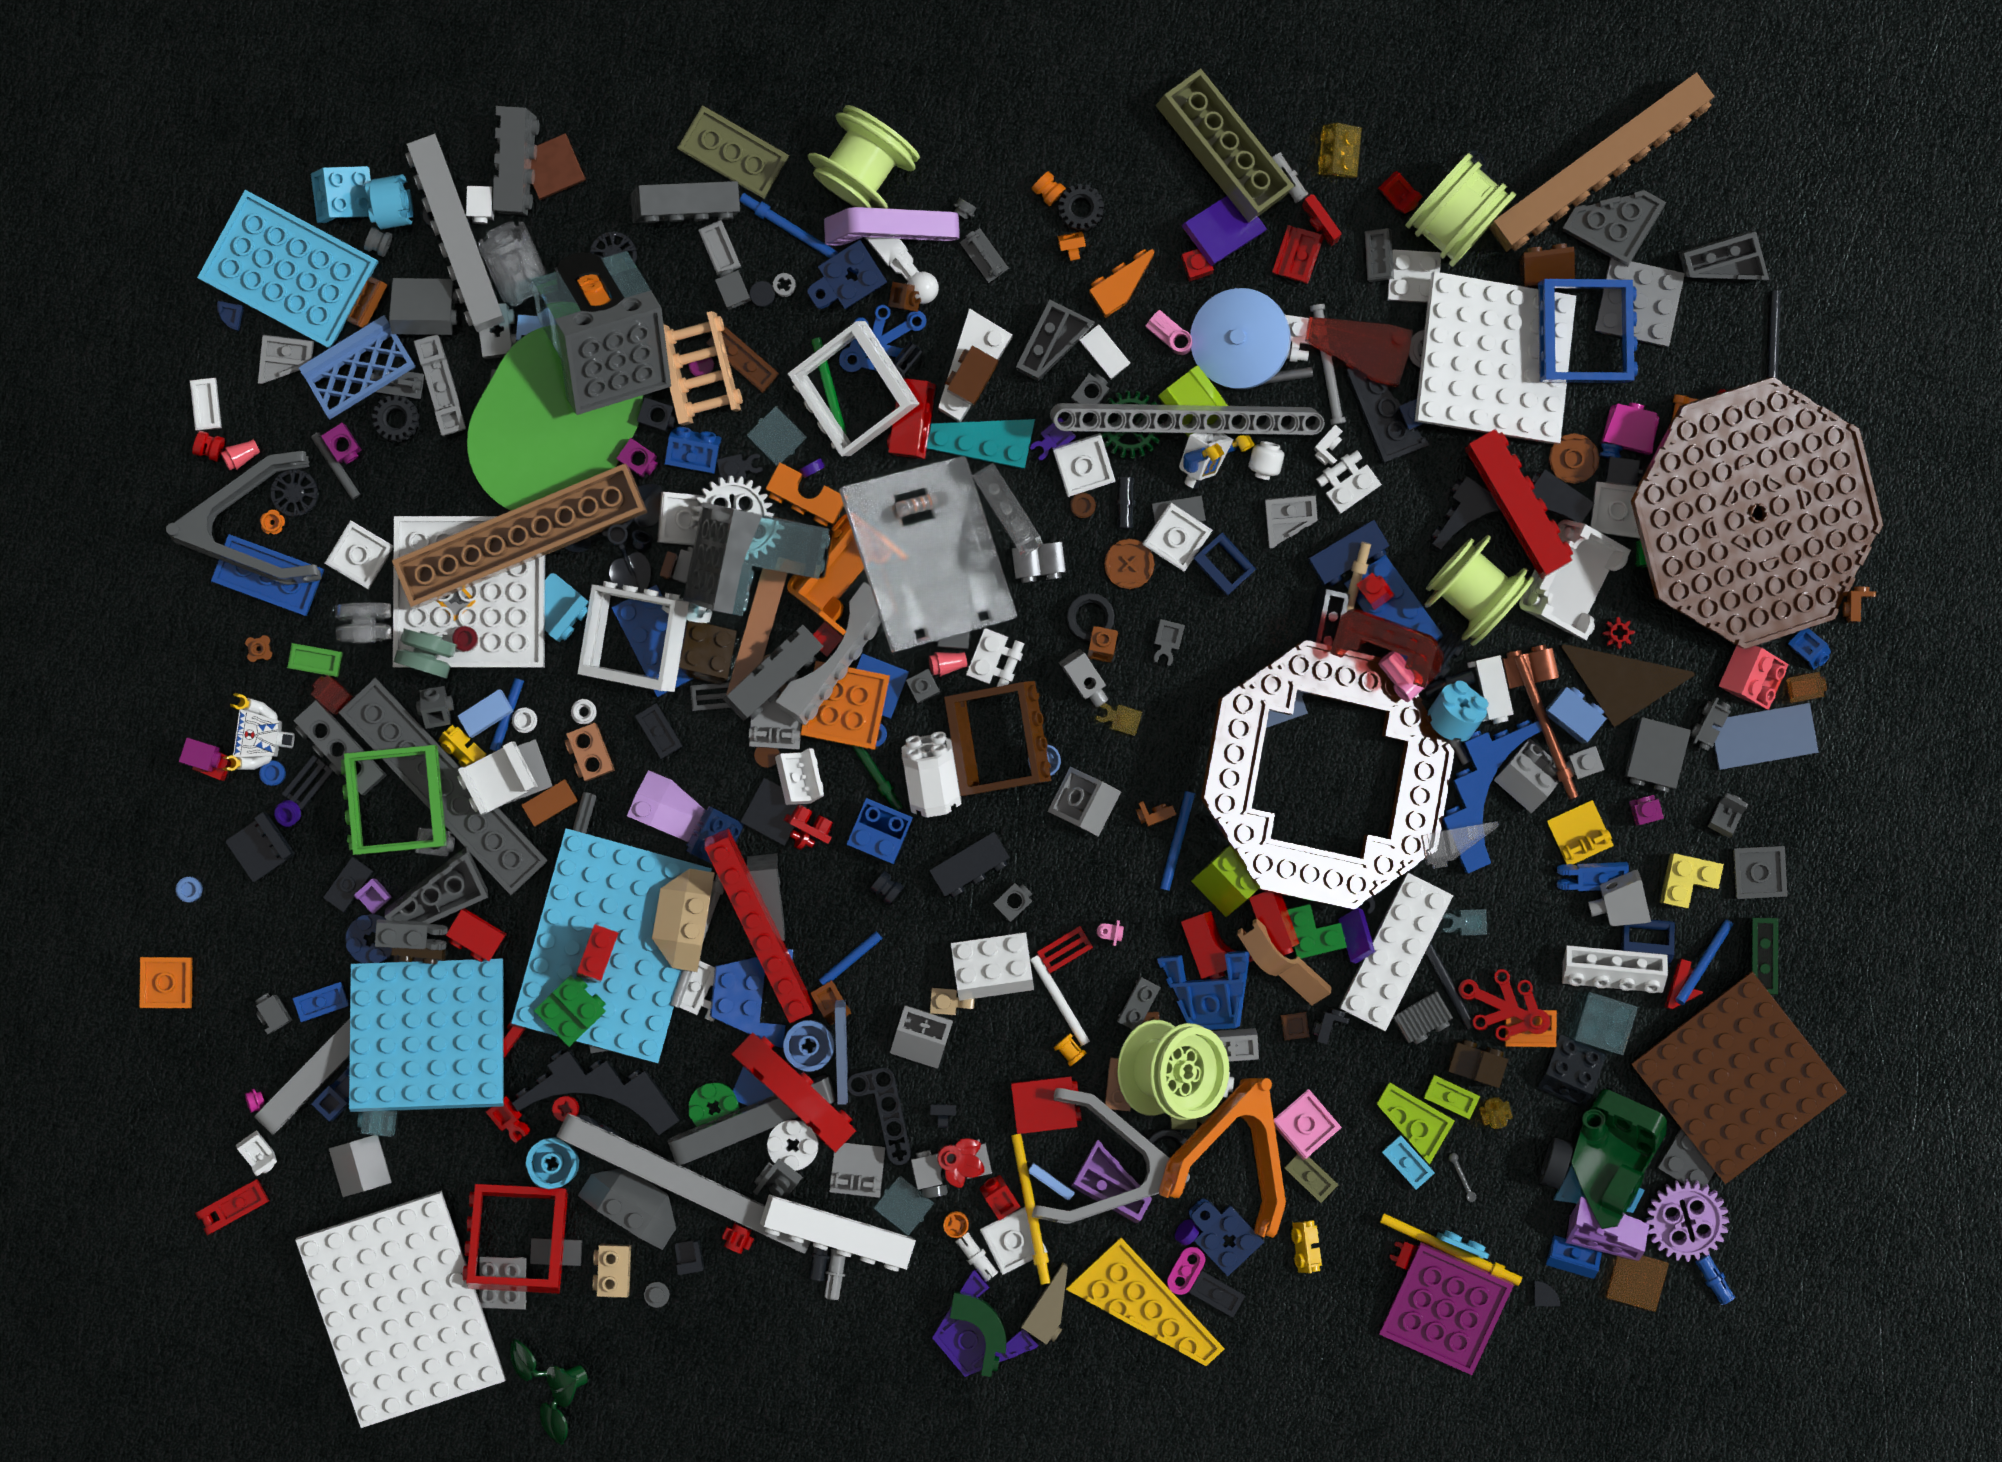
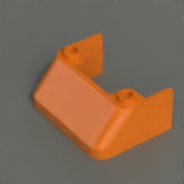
[787,513,907,635]

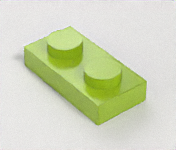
[1423,1075,1480,1119]

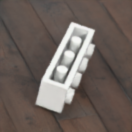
[1562,946,1668,993]

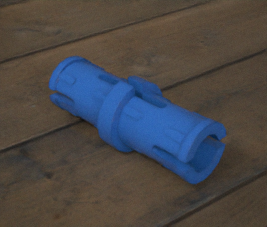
[1695,1254,1735,1305]

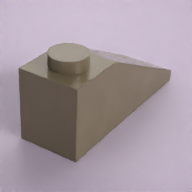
[1021,1262,1068,1344]

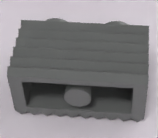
[1393,991,1452,1045]

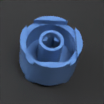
[783,1020,835,1071]

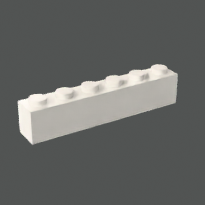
[760,1195,916,1272]

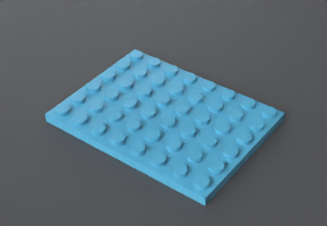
[511,829,712,1064]

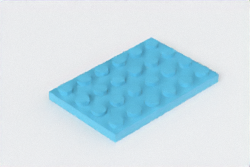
[197,190,379,348]

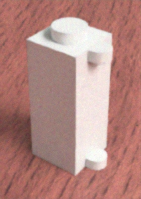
[1467,655,1514,724]

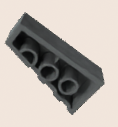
[493,106,539,216]
[630,181,740,223]
[723,625,824,721]

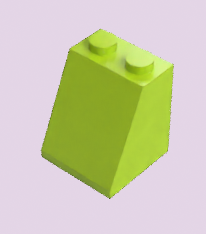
[1192,846,1258,917]

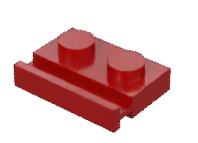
[1272,225,1324,284]

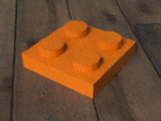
[140,957,192,1008]

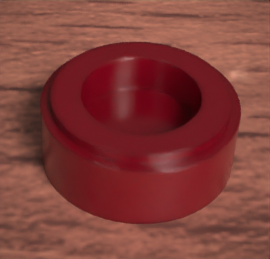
[452,626,479,652]

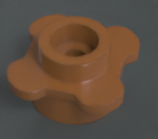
[245,635,272,662]

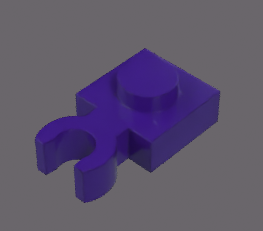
[1030,417,1076,460]

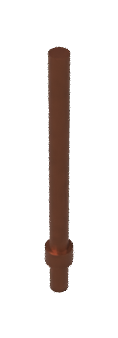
[1514,655,1578,800]

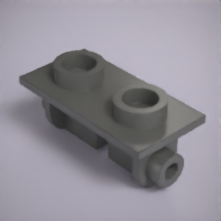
[960,228,1009,283]
[371,369,425,399]
[1690,698,1731,751]
[1117,977,1161,1030]

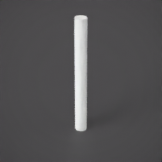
[1030,955,1090,1046]

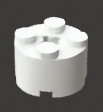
[767,1119,819,1171]

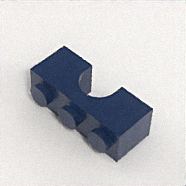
[312,1064,350,1121]

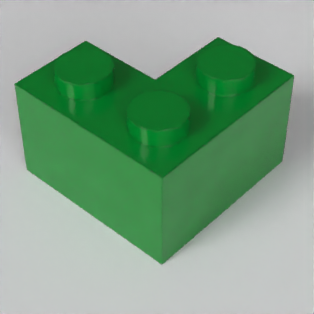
[1287,904,1347,959]

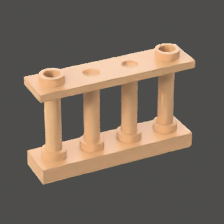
[663,311,743,426]

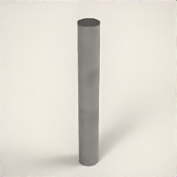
[1264,367,1313,384]

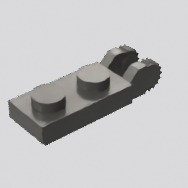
[374,919,448,950]

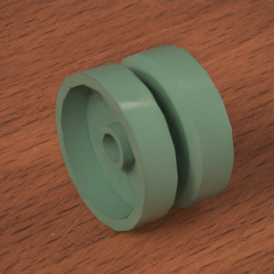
[393,628,457,678]

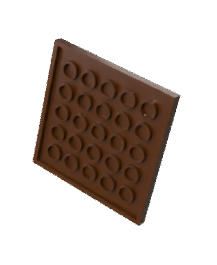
[1631,971,1847,1184]

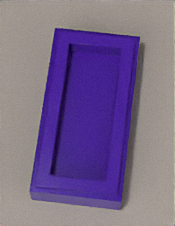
[1338,908,1375,964]

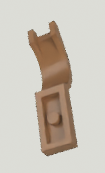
[1237,918,1331,1005]

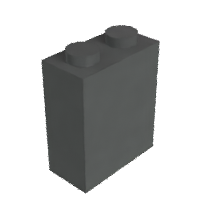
[389,278,459,335]
[1624,717,1691,792]

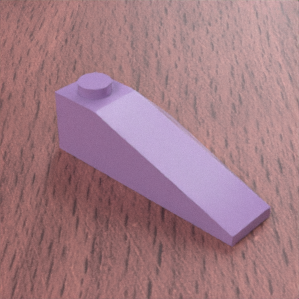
[627,770,704,842]

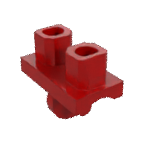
[784,805,833,850]

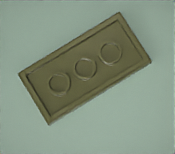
[677,105,789,199]

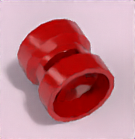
[192,431,225,462]

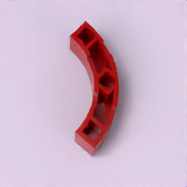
[732,1032,856,1153]

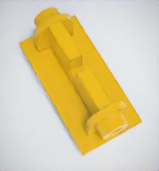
[438,725,487,767]
[1291,1220,1322,1273]

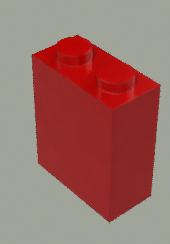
[576,924,619,983]
[1011,1076,1082,1134]

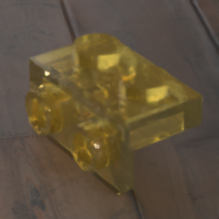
[1318,123,1362,178]

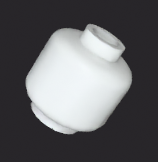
[1249,441,1284,480]

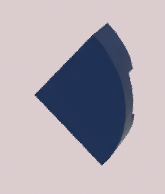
[217,301,244,331]

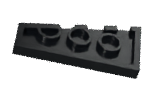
[1345,361,1430,464]

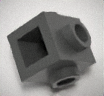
[416,686,454,729]

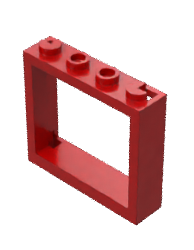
[463,1184,568,1294]

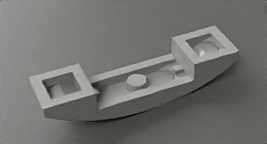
[414,335,466,436]

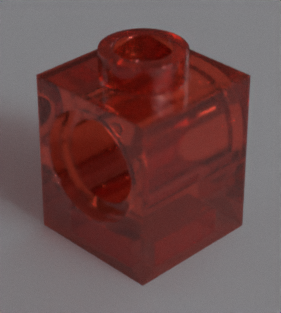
[311,675,353,715]

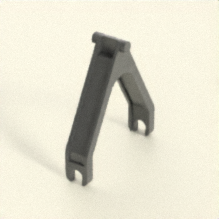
[166,451,321,585]

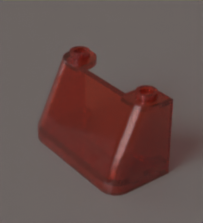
[1330,608,1444,688]

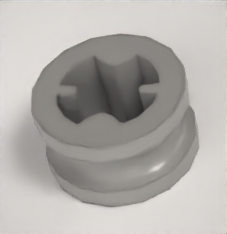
[773,273,796,297]

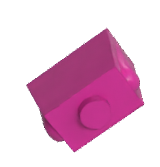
[1600,403,1659,455]

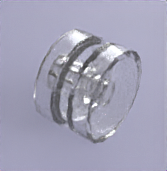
[335,603,392,643]

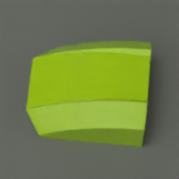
[1158,365,1228,437]

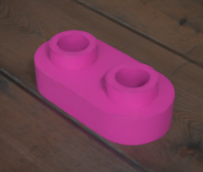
[1167,1247,1205,1295]

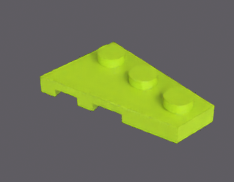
[1376,1082,1455,1164]

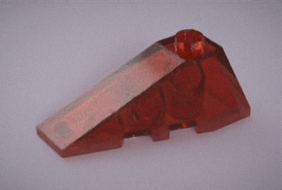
[1305,317,1413,387]

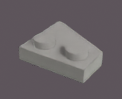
[258,335,314,384]
[1265,495,1318,548]

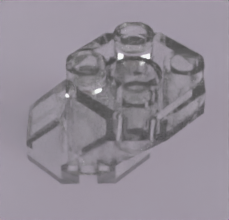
[478,222,549,306]

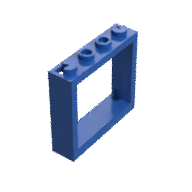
[1538,279,1638,383]

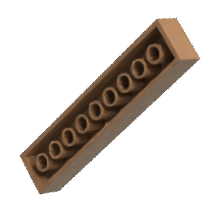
[1489,72,1715,252]
[392,463,648,609]

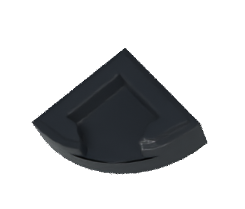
[1534,1280,1560,1306]

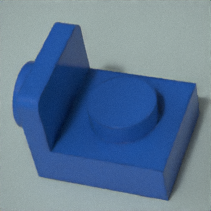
[1788,628,1831,670]

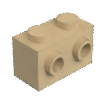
[593,1244,631,1297]

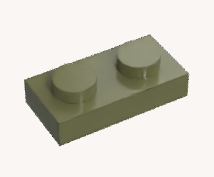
[1284,1154,1338,1203]

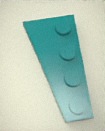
[927,419,1035,469]

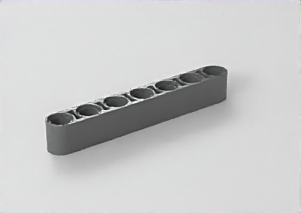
[667,1075,837,1165]

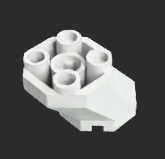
[902,732,961,817]

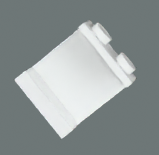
[457,741,538,814]

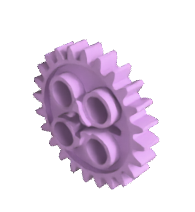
[1646,1179,1729,1262]

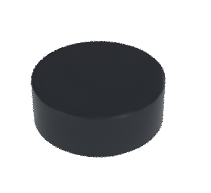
[750,281,775,307]

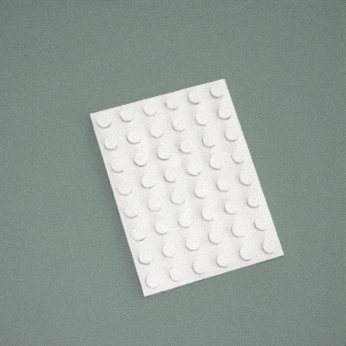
[296,1191,506,1428]

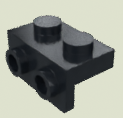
[1311,1008,1350,1044]

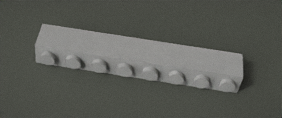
[405,134,505,332]

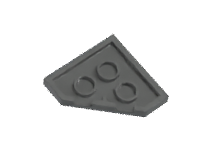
[1562,190,1666,267]

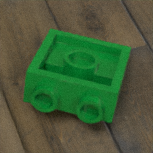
[534,975,606,1047]

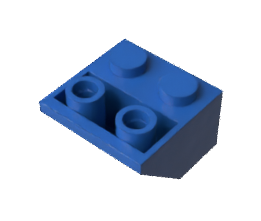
[847,798,913,864]

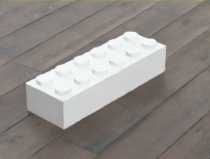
[1338,873,1453,1031]

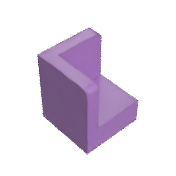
[354,879,393,914]

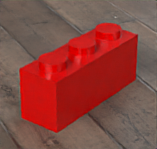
[887,378,936,459]

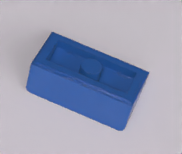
[1546,1235,1602,1278]

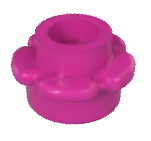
[245,1089,265,1113]

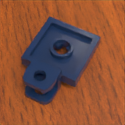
[807,240,887,309]
[1188,1198,1264,1276]

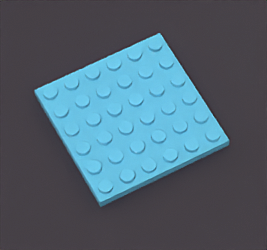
[349,959,504,1112]

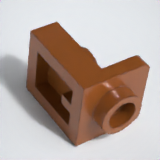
[1087,626,1118,663]
[1136,801,1176,827]
[811,981,851,1025]

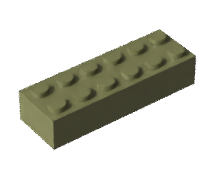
[1156,69,1294,223]

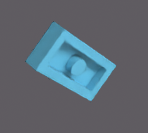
[1382,1135,1435,1190]

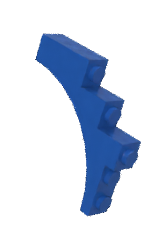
[1442,719,1542,874]

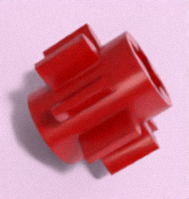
[1602,617,1635,649]
[722,1223,754,1254]

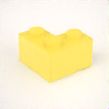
[1660,854,1724,908]

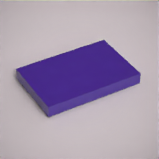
[1182,196,1267,266]

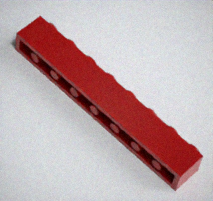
[704,828,813,1023]

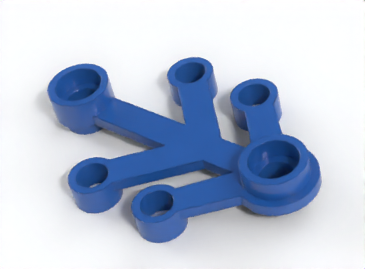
[839,304,926,372]

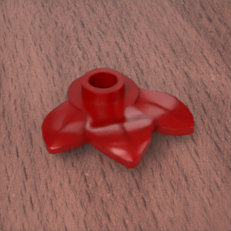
[937,1138,985,1188]

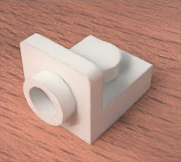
[1314,425,1343,465]

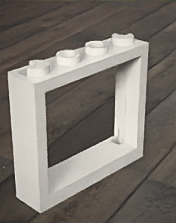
[788,321,919,456]
[578,581,689,692]

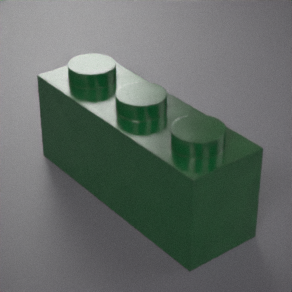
[1751,918,1778,994]

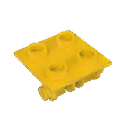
[1547,800,1614,864]

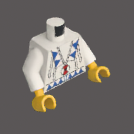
[222,693,295,771]

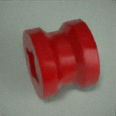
[552,1096,579,1121]

